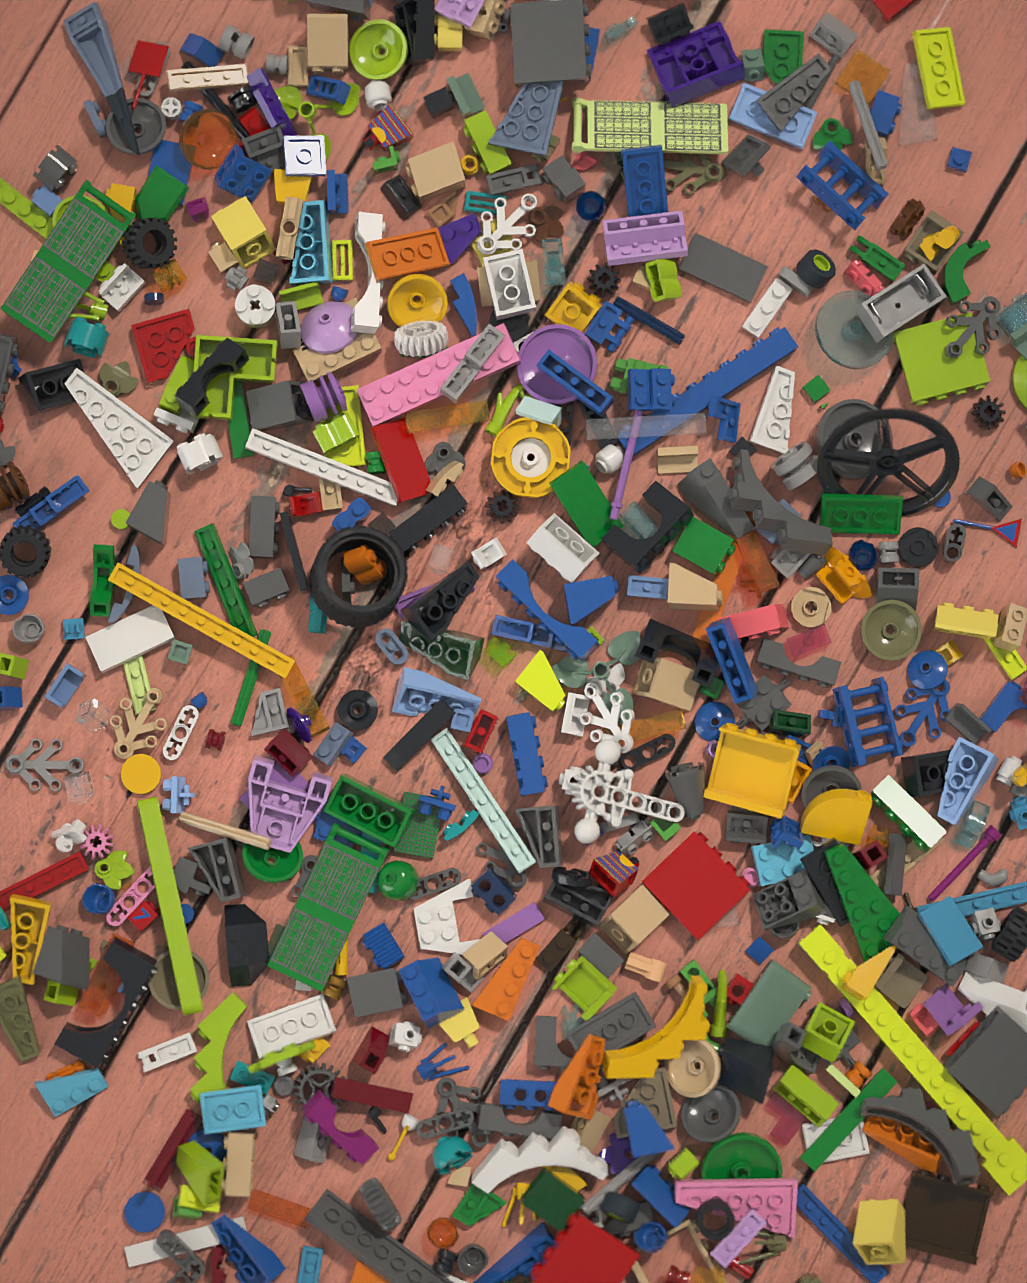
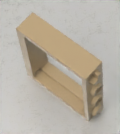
[632,1217,728,1283]

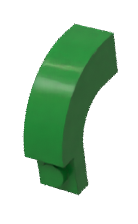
[942,240,991,306]
[90,544,116,617]

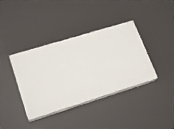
[86,605,175,674]
[247,994,337,1060]

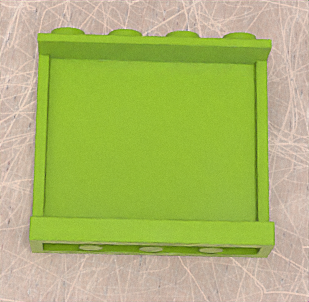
[892,312,991,406]

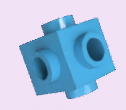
[1008,796,1027,831]

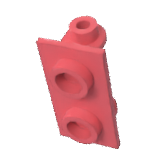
[844,259,884,298]

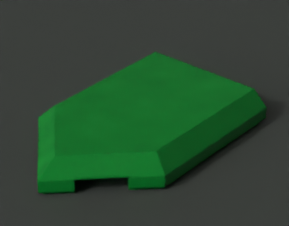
[763,29,804,85]
[134,165,190,222]

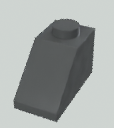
[967,476,1013,521]

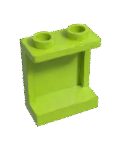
[552,955,618,1021]

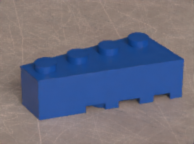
[506,712,548,796]

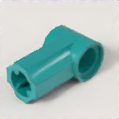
[308,595,328,634]

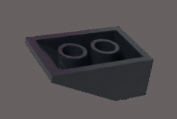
[18,359,85,416]
[901,749,952,797]

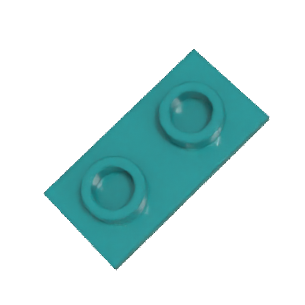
[230,1060,275,1095]

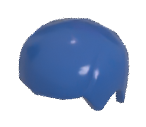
[82,883,115,915]
[634,1222,667,1253]

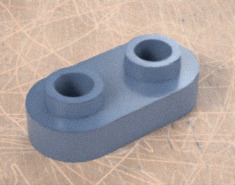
[83,99,107,138]
[376,628,408,665]

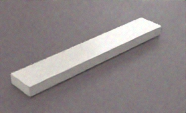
[124,1216,247,1267]

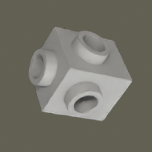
[969,908,1001,941]

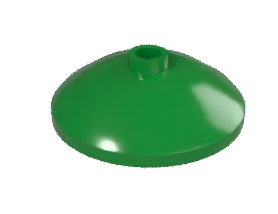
[242,842,303,883]

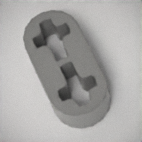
[777,266,814,297]
[601,812,640,833]

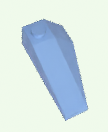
[392,667,481,716]
[938,737,999,826]

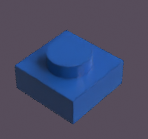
[947,147,972,173]

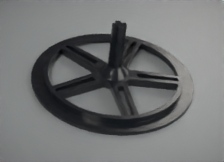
[817,408,960,516]

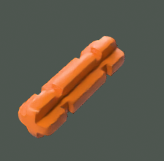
[46,1060,86,1080]

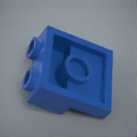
[627,368,675,411]

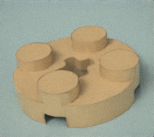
[791,587,831,628]

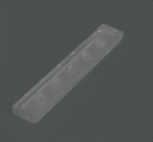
[585,413,707,440]

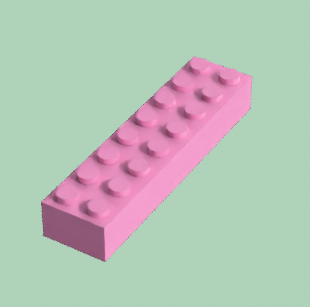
[357,323,522,427]

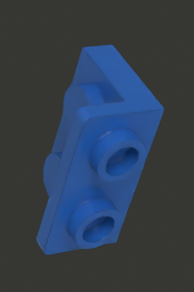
[327,170,349,214]
[770,815,804,849]

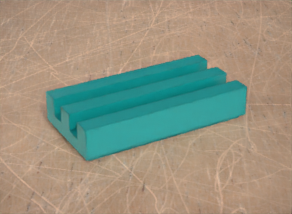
[464,190,507,216]

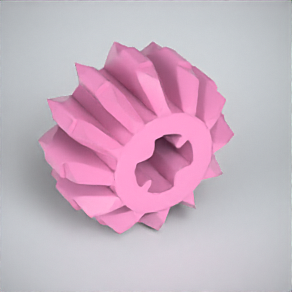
[80,825,114,859]

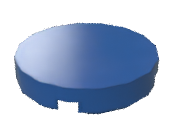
[124,1191,165,1232]

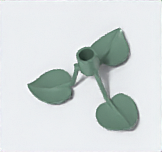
[552,631,640,724]

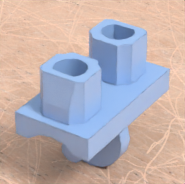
[162,776,196,813]

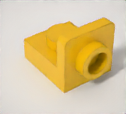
[299,1037,331,1063]

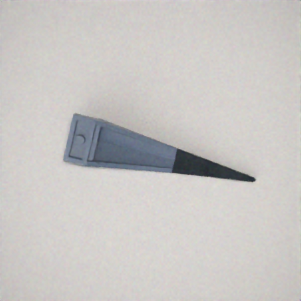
[63,2,140,155]

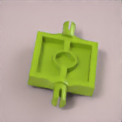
[248,1040,316,1074]

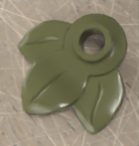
[99,361,139,397]

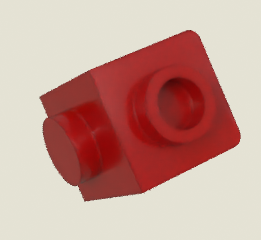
[289,492,323,517]

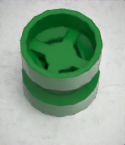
[365,451,387,474]

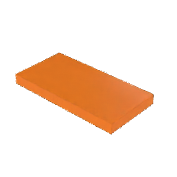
[365,227,450,281]

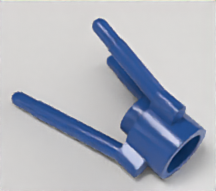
[417,1043,469,1081]

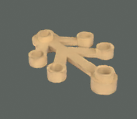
[110,688,168,759]

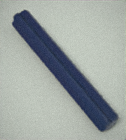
[613,296,685,344]

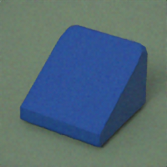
[745,936,774,964]

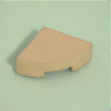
[804,741,824,768]
[448,1166,471,1187]

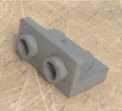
[767,548,811,579]

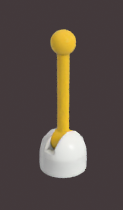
[388,1113,419,1161]

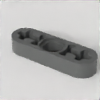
[410,868,462,899]
[416,1108,474,1138]

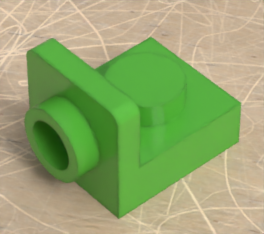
[372,146,401,174]

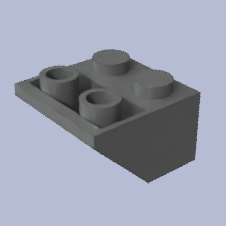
[875,567,919,611]

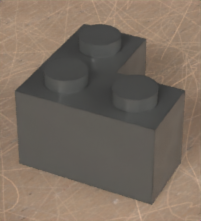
[542,155,586,204]

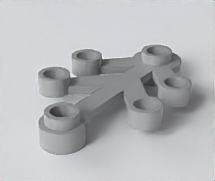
[5,738,85,791]

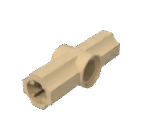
[276,197,303,260]

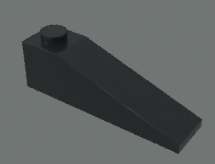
[401,561,480,641]

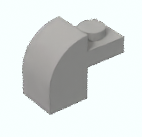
[442,952,485,993]

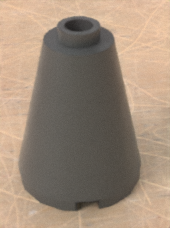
[665,762,705,820]

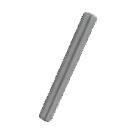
[849,80,888,170]
[580,1152,660,1215]

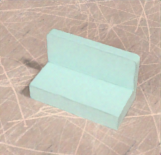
[516,396,562,427]

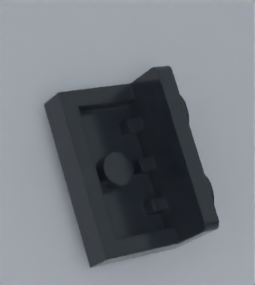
[646,3,694,44]

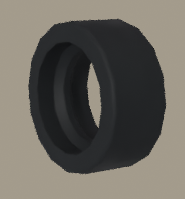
[695,1199,735,1241]

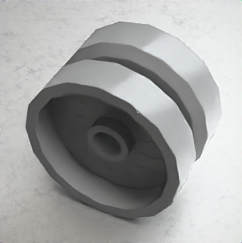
[771,441,818,490]

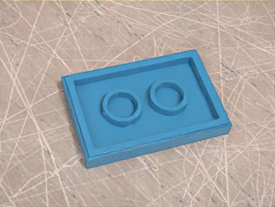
[917,896,983,967]

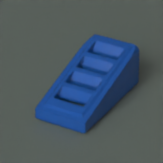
[306,75,351,105]

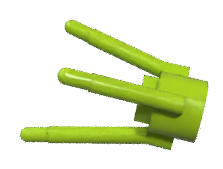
[68,291,108,321]

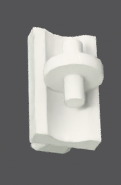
[50,819,87,853]

